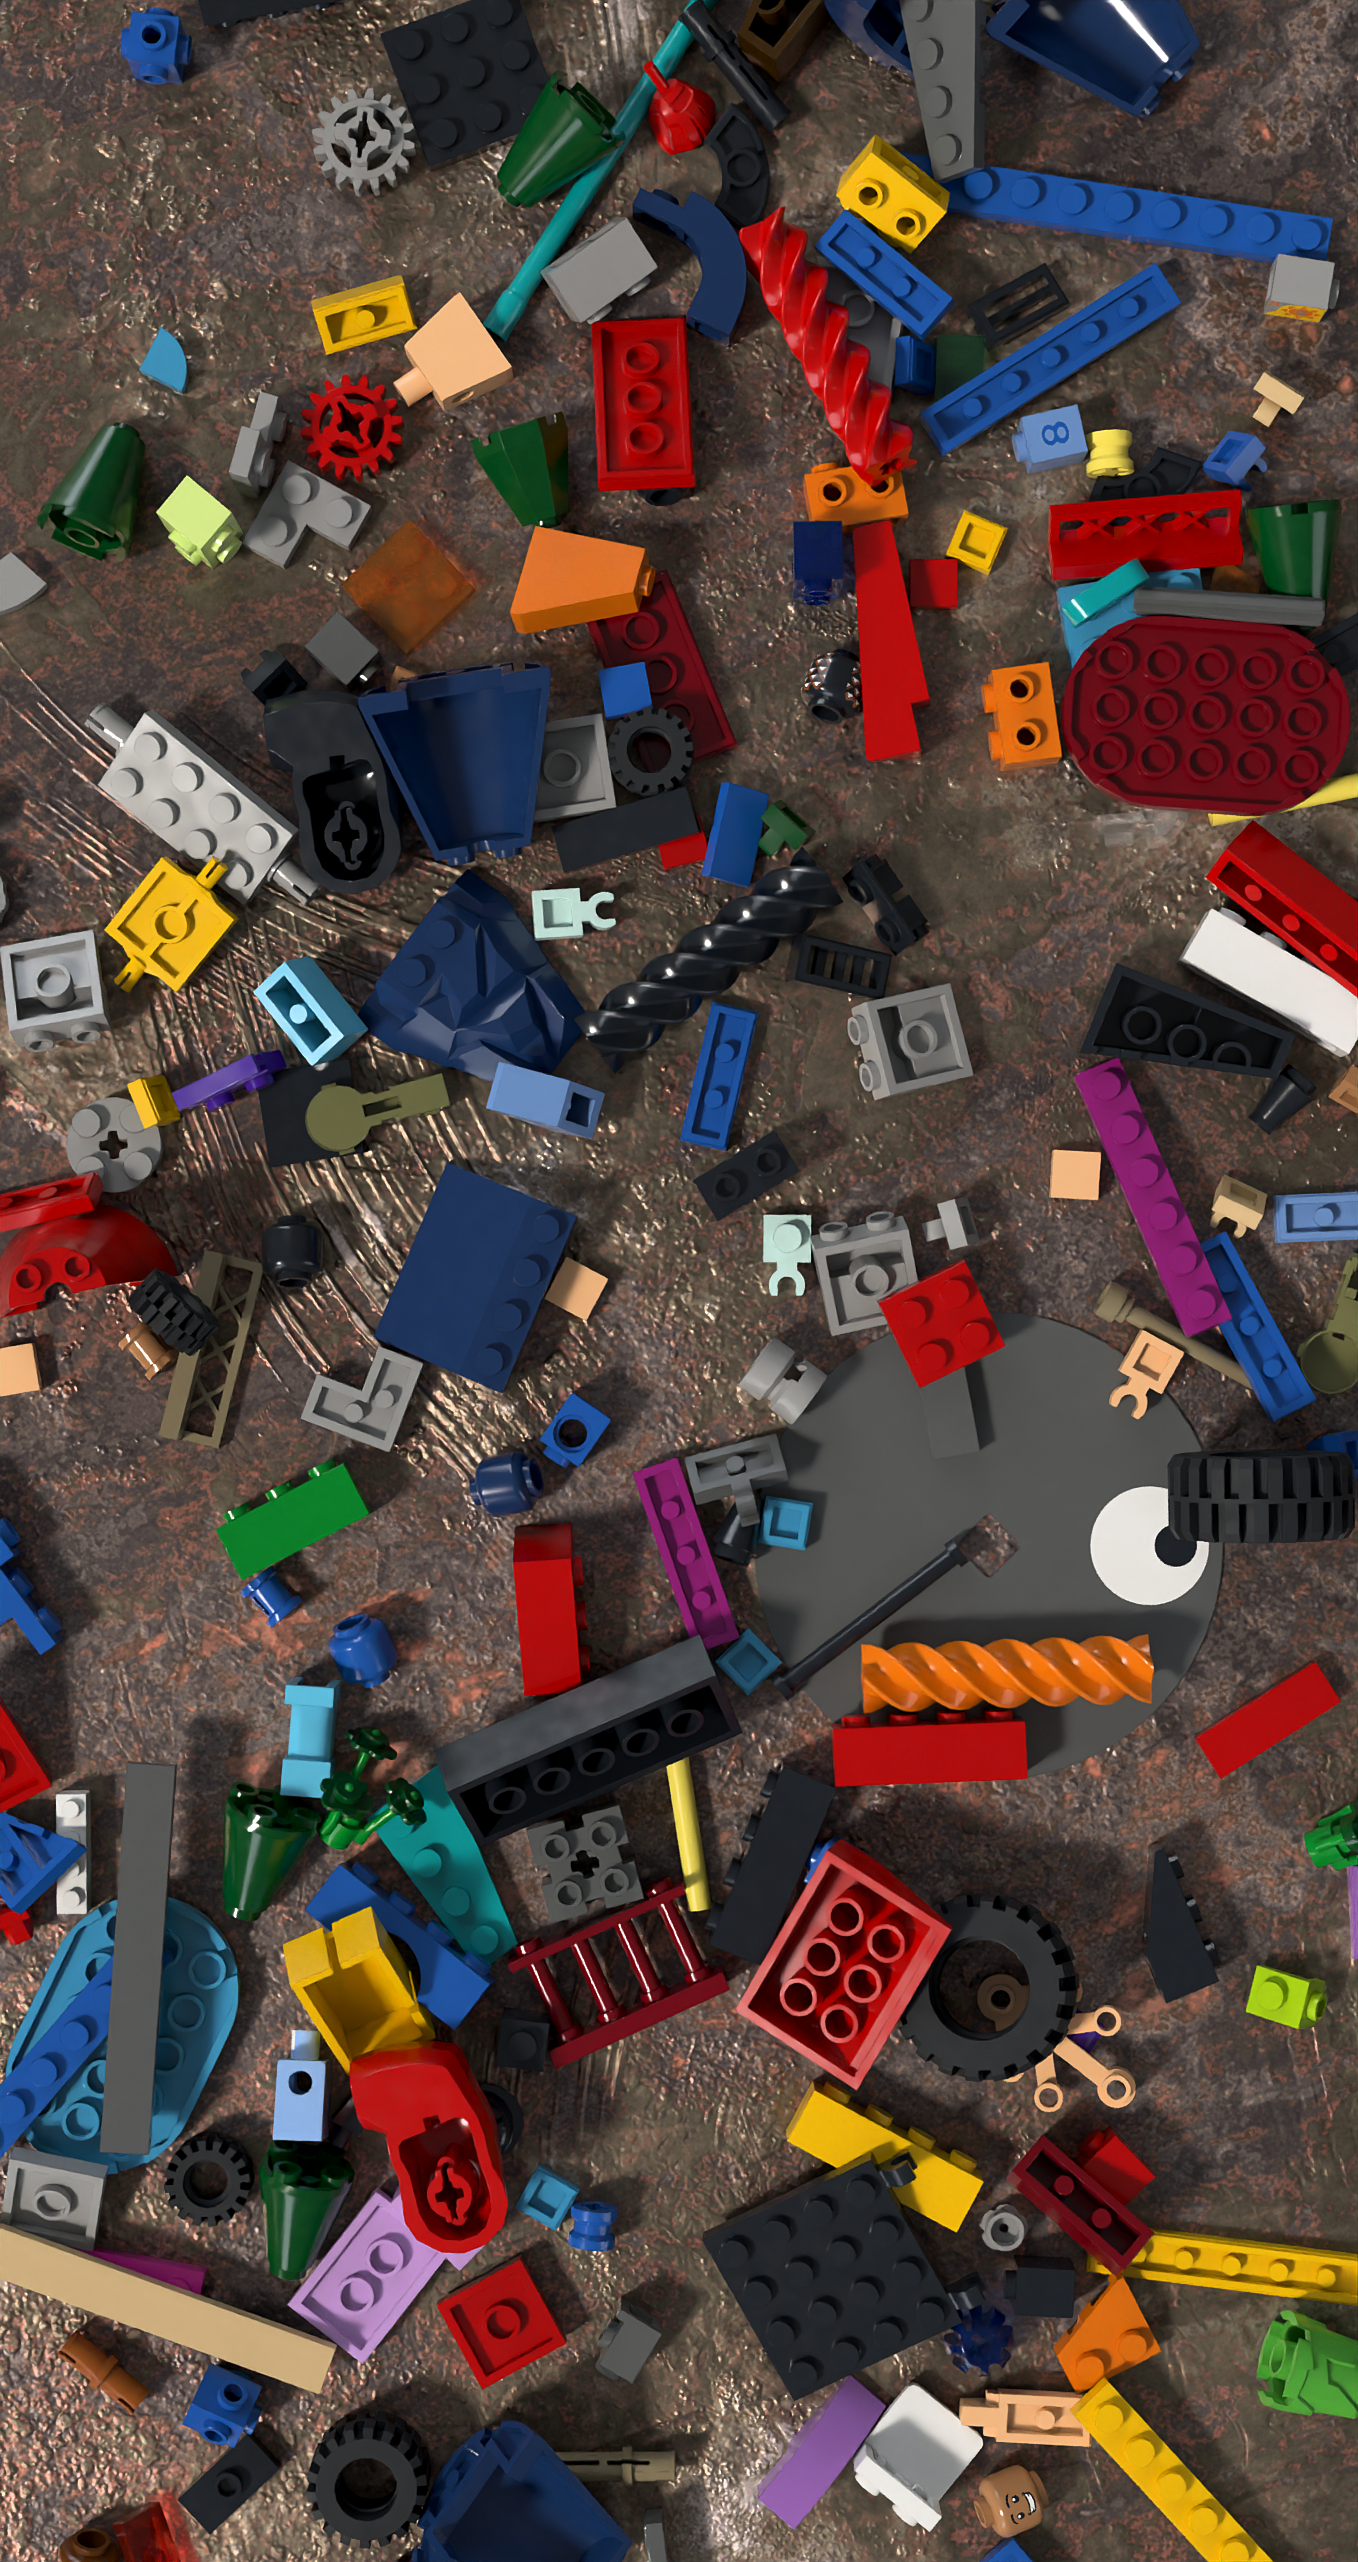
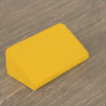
[311,275,417,355]

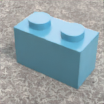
[253,956,368,1066]

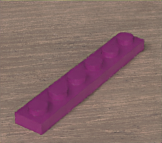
[1074,1057,1232,1339]

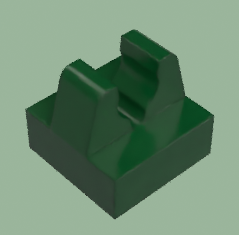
[757,800,816,857]

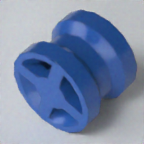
[568,2201,618,2251]

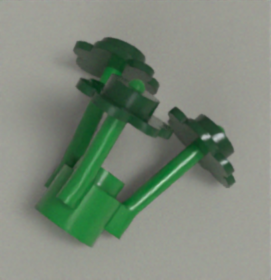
[317,1726,427,1850]

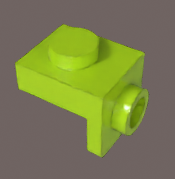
[1246,1965,1327,2029]

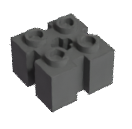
[526,1798,644,1923]

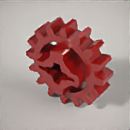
[300,374,405,482]

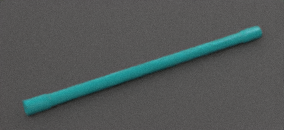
[483,0,719,343]

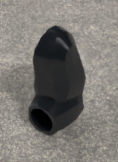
[263,691,404,894]

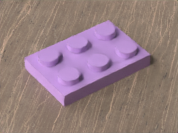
[288,2188,446,2364]

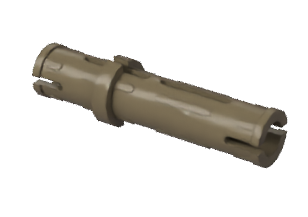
[555,2447,676,2487]

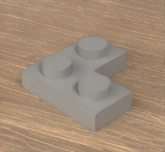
[229,392,288,499]
[242,460,372,570]
[300,1346,425,1452]

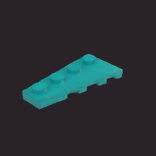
[367,1764,519,1964]

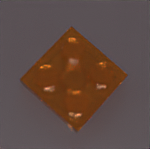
[341,520,476,657]

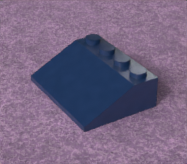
[374,1162,578,1393]

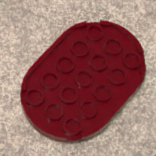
[1061,616,1351,816]

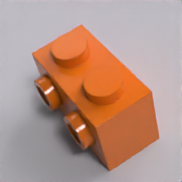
[803,462,909,541]
[981,662,1062,772]

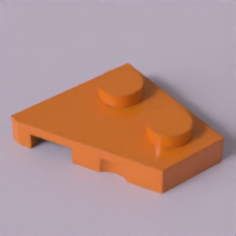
[1053,2273,1162,2395]

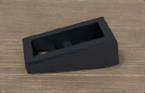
[785,933,892,1000]

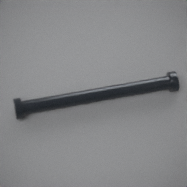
[770,1539,969,1701]

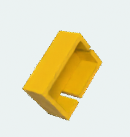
[283,1906,436,2076]

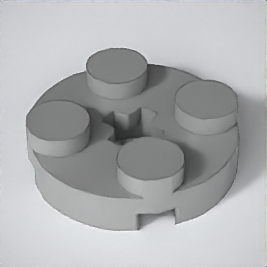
[66,1097,164,1193]

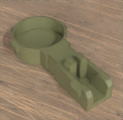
[305,1073,450,1156]
[1295,1252,1358,1394]

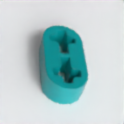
[1062,558,1150,629]

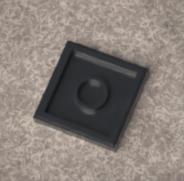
[258,1059,365,1168]

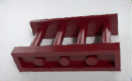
[507,1876,730,2070]

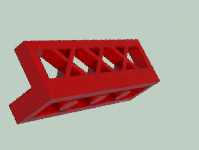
[1047,489,1244,580]

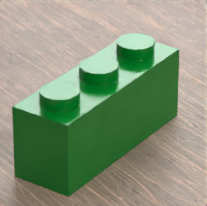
[215,1458,373,1580]

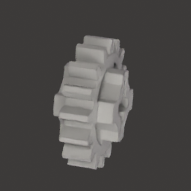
[312,88,416,197]

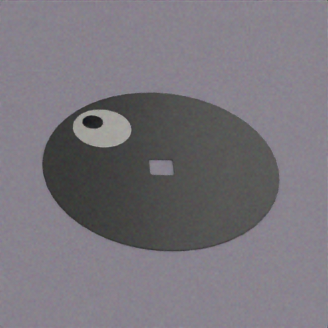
[755,1311,1223,1777]

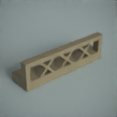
[159,1250,264,1449]

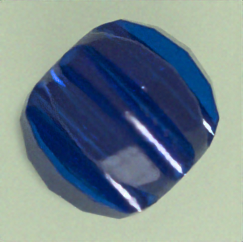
[943,2304,1015,2377]

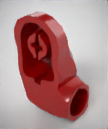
[349,2041,509,2253]

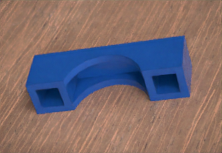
[305,1861,496,2030]

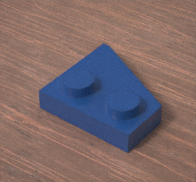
[0,1812,87,1915]

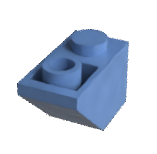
[486,1062,605,1139]

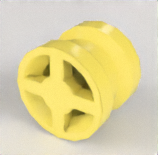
[1085,429,1134,478]

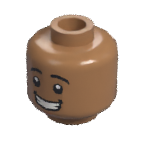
[974,2465,1049,2538]

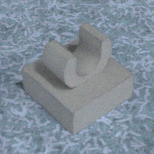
[921,1196,980,1250]

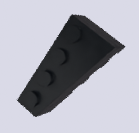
[1077,962,1296,1079]

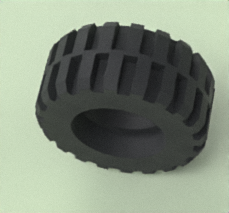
[1167,1449,1355,1544]
[899,1893,1080,2082]

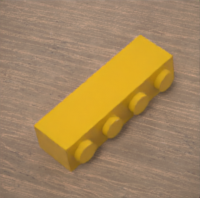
[786,2081,984,2233]

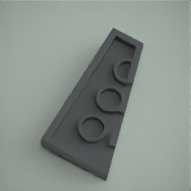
[899,0,986,183]

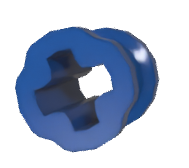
[240,1565,303,1628]

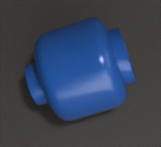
[328,1613,399,1688]

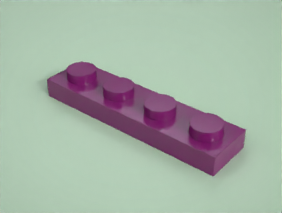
[632,1457,740,1649]

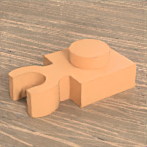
[1109,1329,1185,1419]

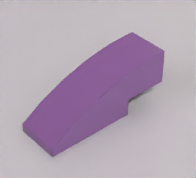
[757,2374,886,2530]

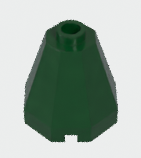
[470,411,569,529]

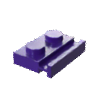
[172,1050,287,1112]

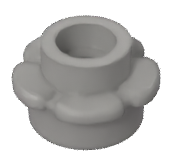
[981,2204,1028,2252]

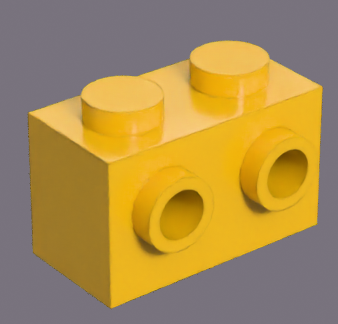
[836,134,950,254]

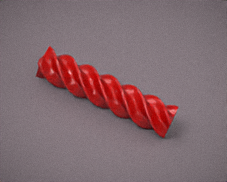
[739,207,918,487]

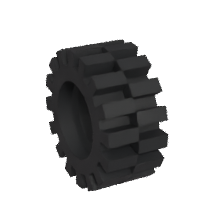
[128,1268,220,1356]
[164,2132,254,2227]

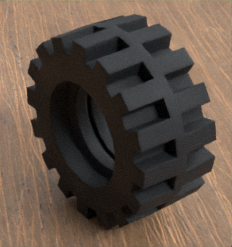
[608,707,694,797]

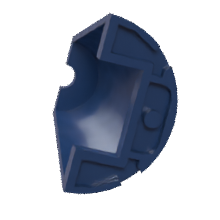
[980,0,1201,119]
[357,662,551,865]
[412,2420,633,2562]

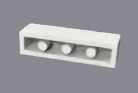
[1177,907,1358,1057]

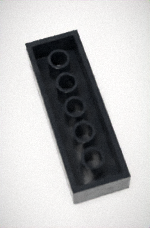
[434,1635,743,1848]

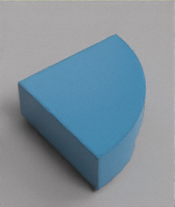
[139,328,189,395]

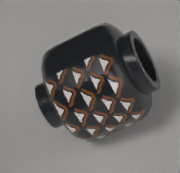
[801,649,862,724]

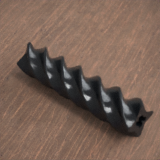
[573,847,844,1074]

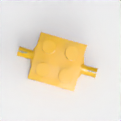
[104,856,239,992]

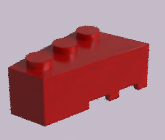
[513,1523,591,1696]

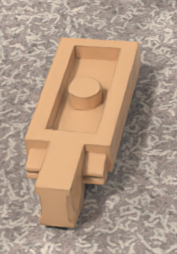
[959,2388,1092,2447]

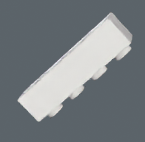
[56,1790,92,1914]

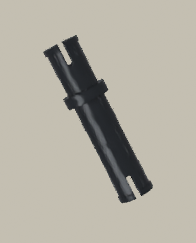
[678,0,792,133]

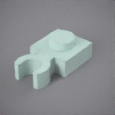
[531,888,616,941]
[763,1215,811,1296]

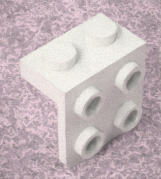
[853,2382,983,2532]

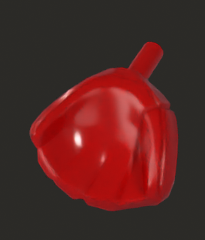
[643,61,716,155]

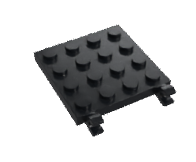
[702,2150,986,2401]

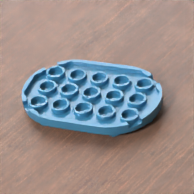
[6,1897,241,2175]

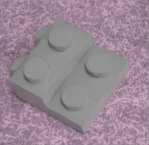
[0,930,112,1052]
[847,983,974,1101]
[810,1211,918,1336]

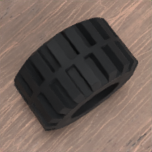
[306,2410,431,2549]

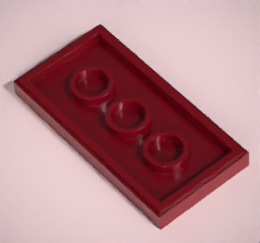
[585,569,738,772]

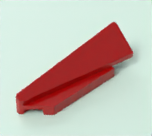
[853,520,930,762]

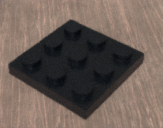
[380,0,549,172]

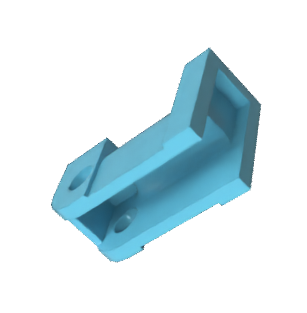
[280,1677,342,1798]

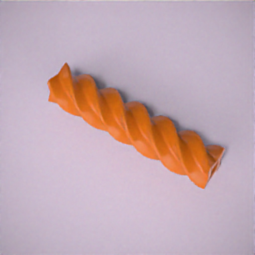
[861,1634,1154,1713]

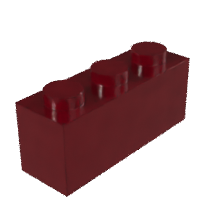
[1006,2134,1154,2277]

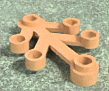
[977,1973,1136,2112]

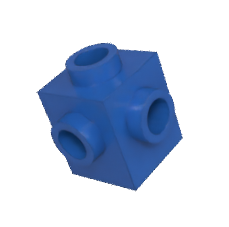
[121,8,192,84]
[182,2363,263,2448]

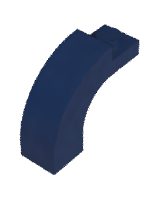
[824,0,915,81]
[632,188,747,347]

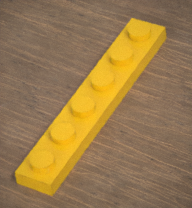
[1070,2377,1274,2562]

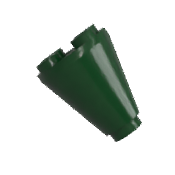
[222,1782,320,1921]
[259,2140,355,2280]

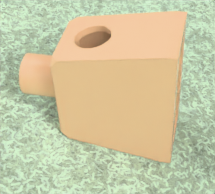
[393,292,514,411]

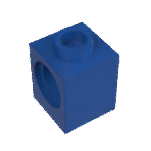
[540,1392,612,1468]

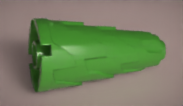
[1256,2310,1358,2419]

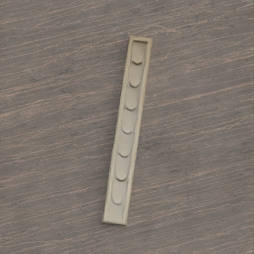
[0,2223,337,2394]

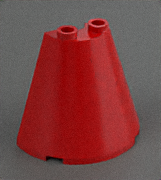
[0,1204,179,1319]

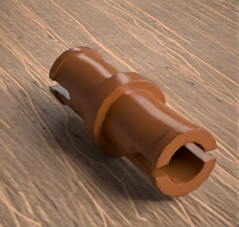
[57,2330,151,2415]

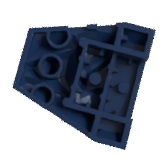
[357,869,586,1083]

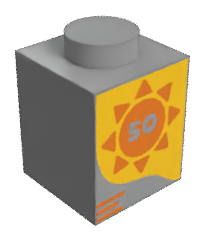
[1263,254,1340,323]

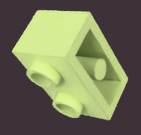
[156,476,243,569]

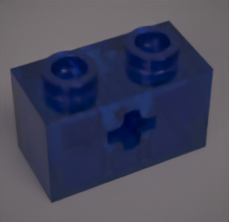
[790,521,843,606]

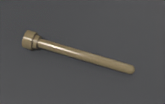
[1093,1280,1253,1390]

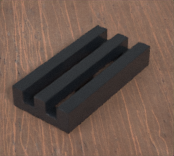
[963,263,1069,352]

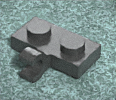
[684,1434,789,1527]

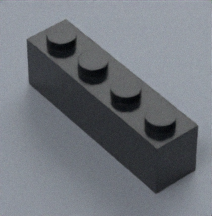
[704,1761,836,1966]

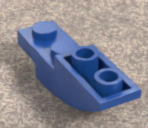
[0,1518,64,1655]

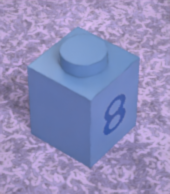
[1012,404,1088,475]

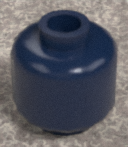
[469,1451,544,1518]

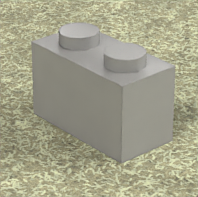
[540,216,658,324]

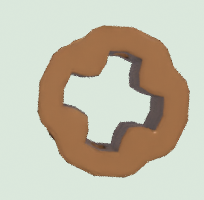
[118,1322,180,1380]

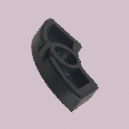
[703,102,770,230]
[1081,447,1203,526]

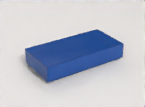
[701,782,769,887]

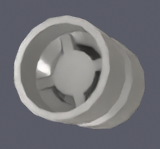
[738,1336,828,1425]

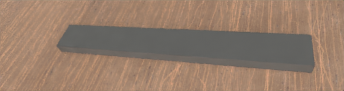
[100,1761,177,2155]

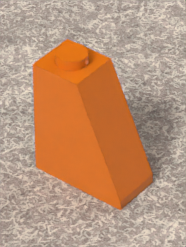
[510,526,655,634]

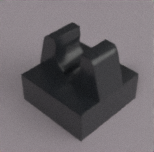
[241,649,308,708]

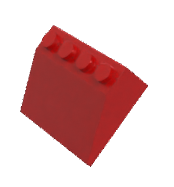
[735,1838,954,2090]

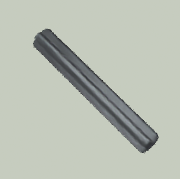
[1133,586,1325,627]

